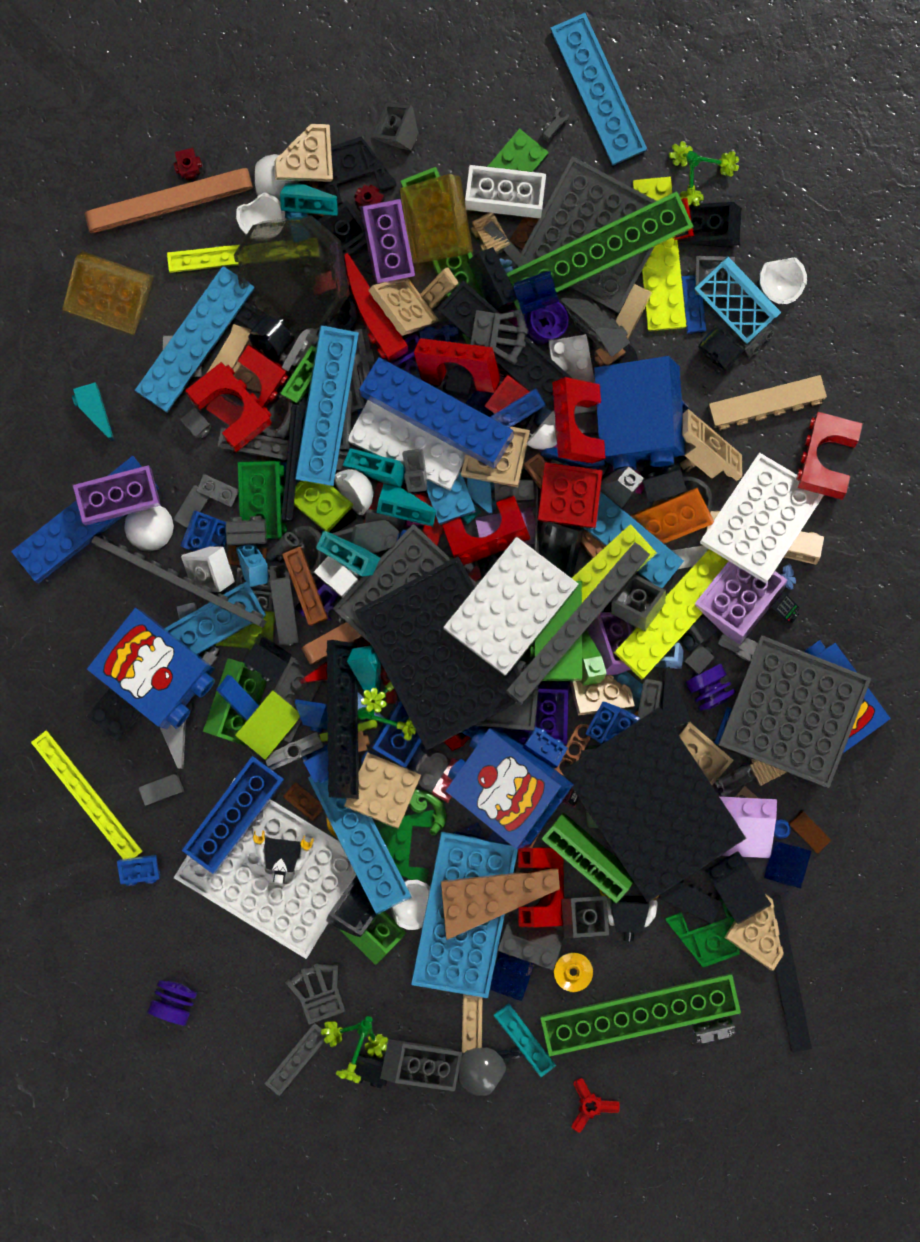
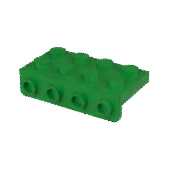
[238,461,287,539]

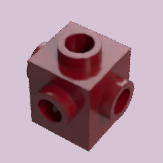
[174,148,202,180]
[354,184,385,211]

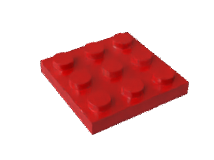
[537,462,603,529]

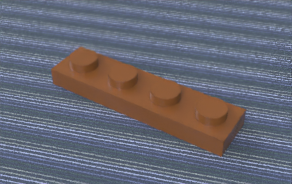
[282,547,328,626]

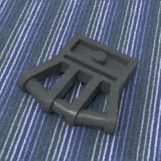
[471,309,528,365]
[285,963,346,1024]

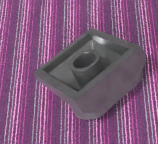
[695,256,735,298]
[402,742,451,793]

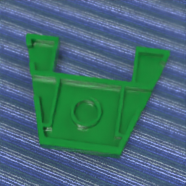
[375,810,434,883]
[665,899,740,967]

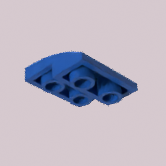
[180,510,227,551]
[585,701,640,744]

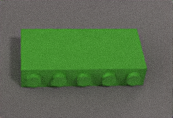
[530,581,582,681]
[542,812,634,903]

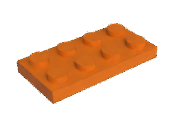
[630,488,714,544]

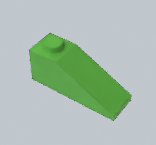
[280,345,316,404]
[581,630,607,686]

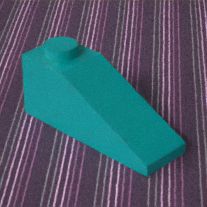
[280,183,338,216]
[72,382,114,441]
[343,448,406,488]
[376,484,437,527]
[316,531,380,576]
[347,645,381,694]

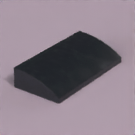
[539,521,584,578]
[326,875,376,938]

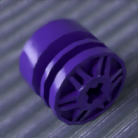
[524,299,569,345]
[685,664,736,711]
[147,980,197,1026]

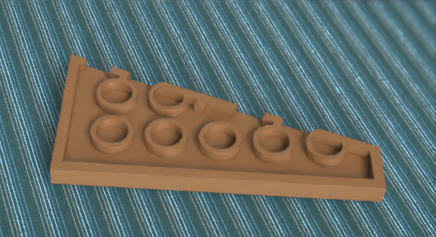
[441,868,560,940]

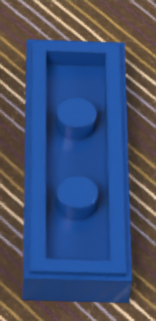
[681,275,706,334]
[490,388,546,428]
[216,675,259,721]

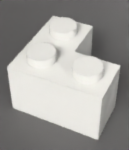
[314,556,359,598]

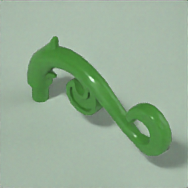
[409,788,447,836]

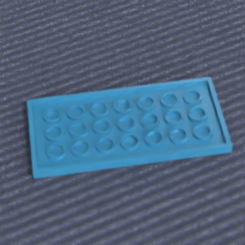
[411,832,518,998]

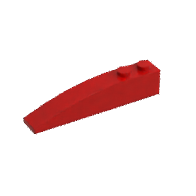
[344,253,408,363]

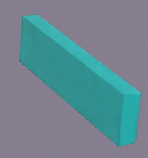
[493,1003,556,1077]

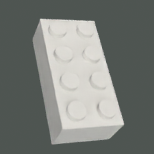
[465,165,546,218]
[548,334,597,414]

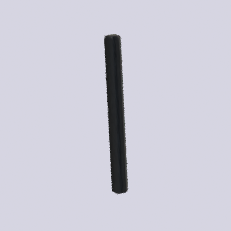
[281,404,303,520]

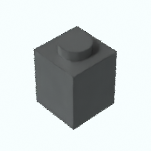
[180,407,211,439]
[683,644,714,675]

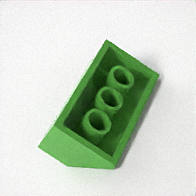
[203,658,267,746]

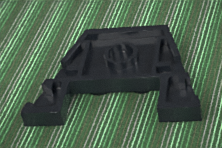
[325,136,397,205]

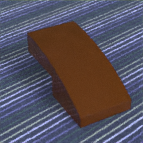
[789,811,831,854]

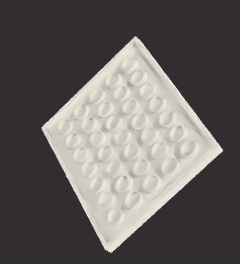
[174,778,356,959]

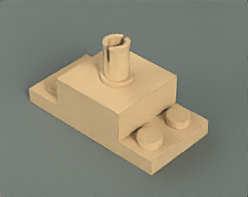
[680,409,742,481]

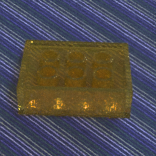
[400,174,473,264]
[62,251,154,334]

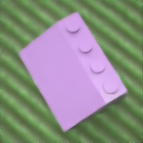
[695,561,787,645]
[720,797,777,858]

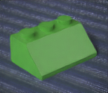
[339,911,406,965]

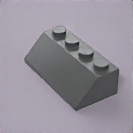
[560,298,630,357]

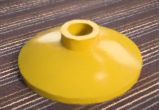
[554,953,593,992]

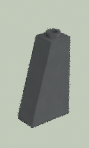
[600,466,644,509]
[270,565,299,646]

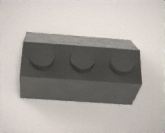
[498,913,564,970]

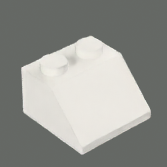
[181,547,235,592]

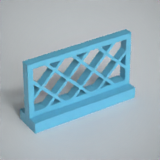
[694,256,781,344]

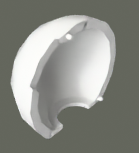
[255,154,299,201]
[236,193,286,240]
[759,257,807,304]
[526,411,557,450]
[334,469,374,515]
[124,506,174,552]
[391,880,430,930]

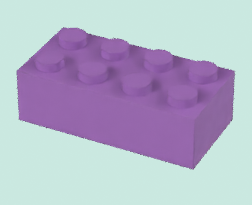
[360,199,415,283]
[73,465,161,525]

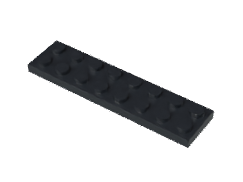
[437,281,572,412]
[326,640,359,799]

